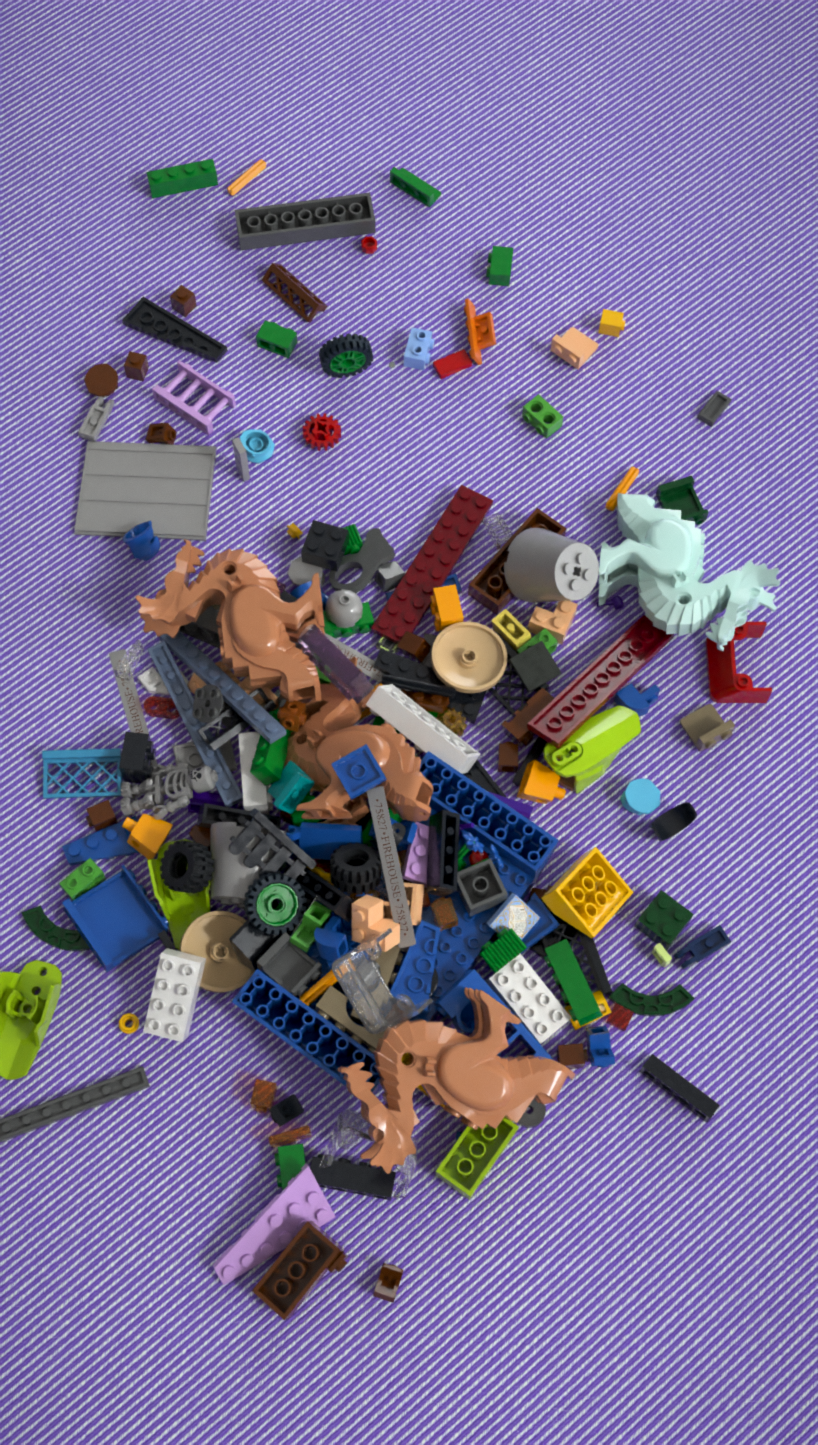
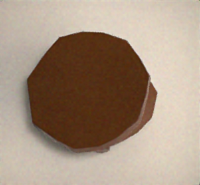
[84,364,118,397]

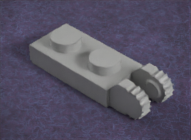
[78,396,114,442]

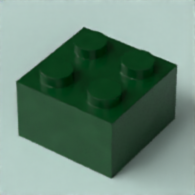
[635,890,694,951]

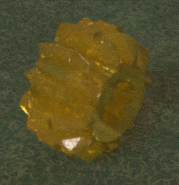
[436,707,467,736]

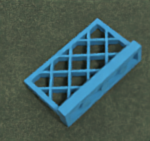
[42,748,122,799]

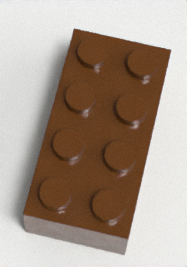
[252,1221,344,1320]

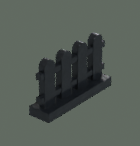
[228,808,317,880]

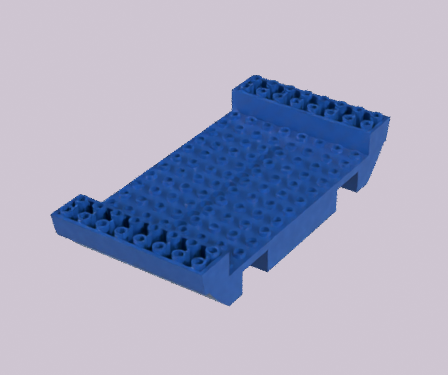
[231,751,559,1095]

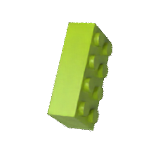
[435,1117,519,1200]

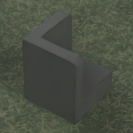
[375,561,405,592]

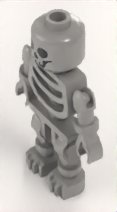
[120,763,218,820]

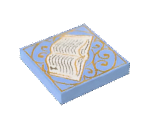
[486,892,540,940]

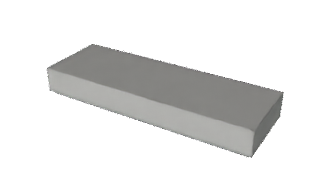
[232,437,250,482]

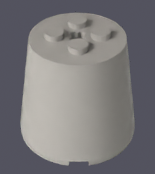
[504,528,599,603]
[210,822,286,909]

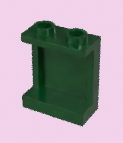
[656,476,709,525]

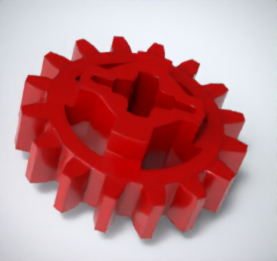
[303,413,341,451]

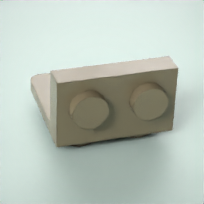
[680,704,735,752]

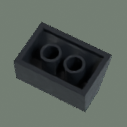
[229,900,295,972]

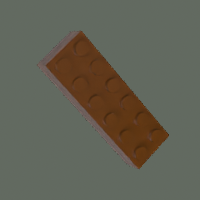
[468,508,566,615]

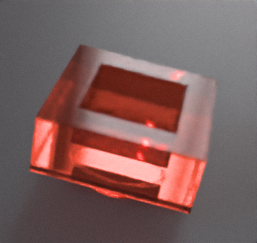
[606,1003,634,1032]

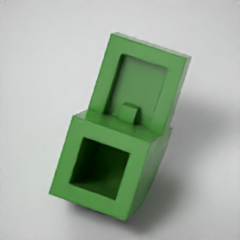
[290,901,332,952]

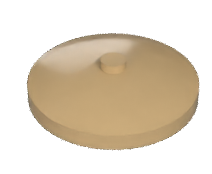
[431,622,507,693]
[179,911,254,993]

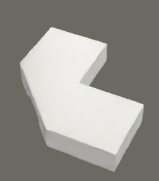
[137,666,189,695]

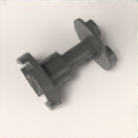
[192,684,241,728]

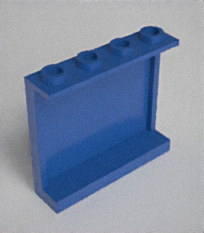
[62,865,169,973]

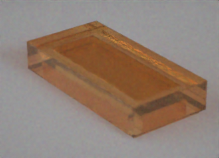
[268,1125,312,1148]

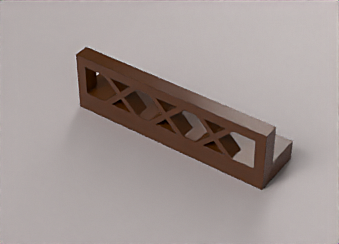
[262,263,328,322]

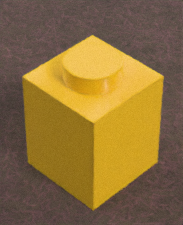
[598,309,626,337]

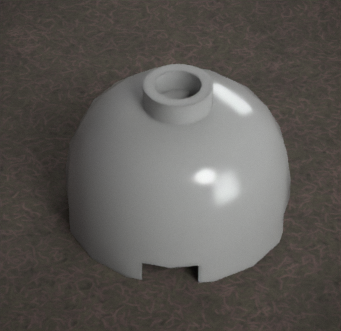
[325,589,363,628]

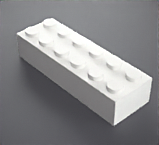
[366,684,481,774]

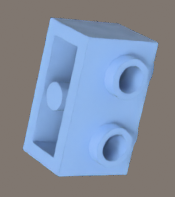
[404,328,435,370]

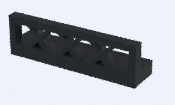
[197,688,276,751]
[639,1054,720,1123]

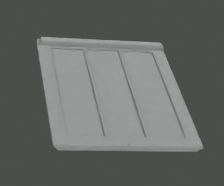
[74,441,217,541]

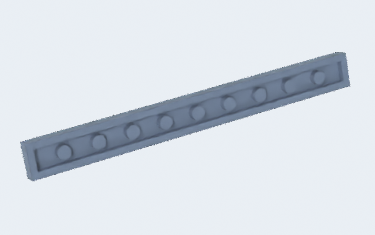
[159,631,286,744]
[147,641,243,807]

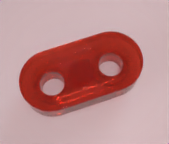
[144,696,180,719]

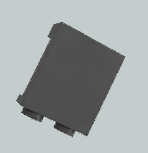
[257,932,322,997]

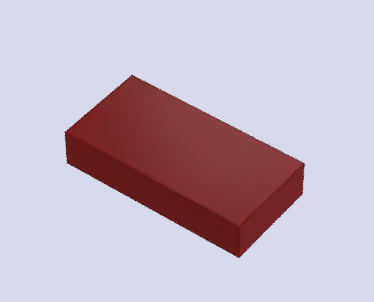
[433,349,472,379]

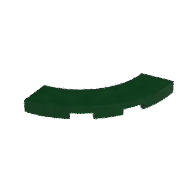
[21,905,91,951]
[608,983,695,1017]

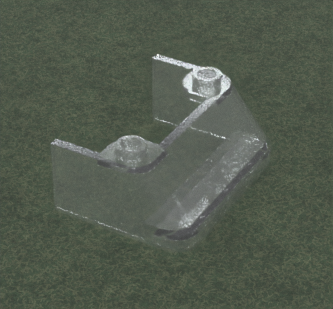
[332,928,433,1034]
[320,1109,417,1199]

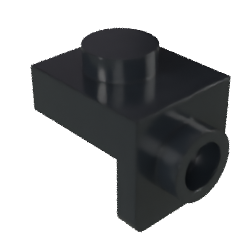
[269,1094,304,1127]

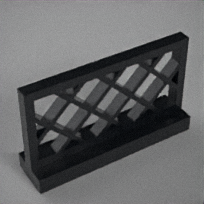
[488,633,549,717]
[542,922,612,1006]

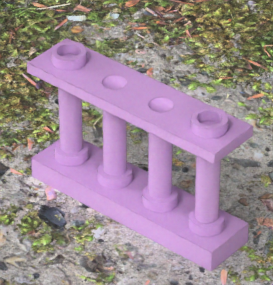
[152,360,236,435]

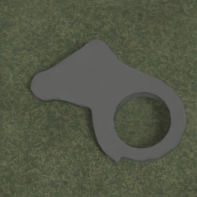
[329,528,395,593]

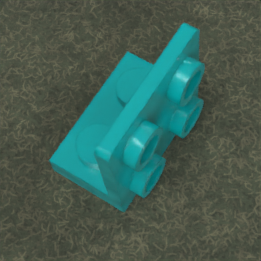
[268,760,315,814]

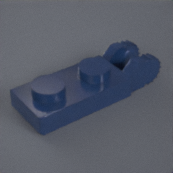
[674,925,731,970]

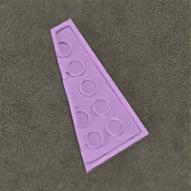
[213,1163,336,1285]

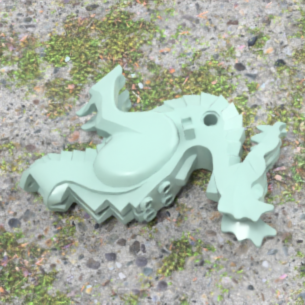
[599,493,780,651]

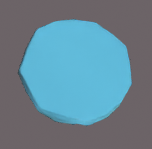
[240,429,275,464]
[620,778,660,815]

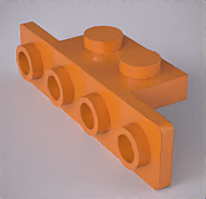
[464,298,496,365]

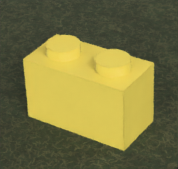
[491,609,532,652]

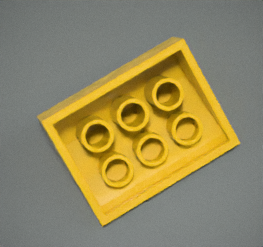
[541,847,634,939]

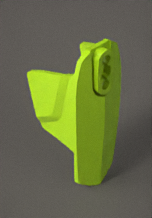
[543,705,641,794]
[147,839,211,950]
[0,960,62,1080]

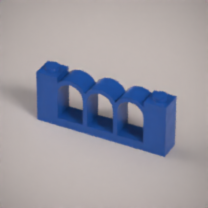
[434,969,554,1060]

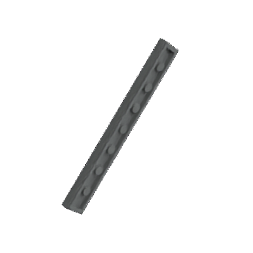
[0,1066,150,1143]

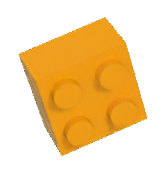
[430,584,464,632]

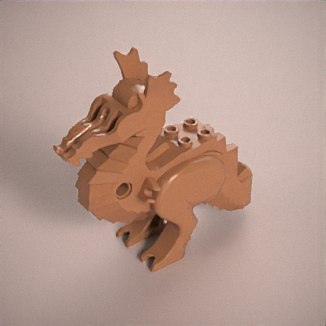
[136,539,325,702]
[275,656,433,825]
[337,987,575,1174]

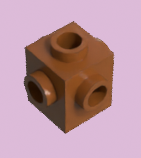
[277,700,307,732]

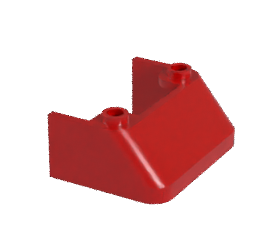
[705,622,772,703]

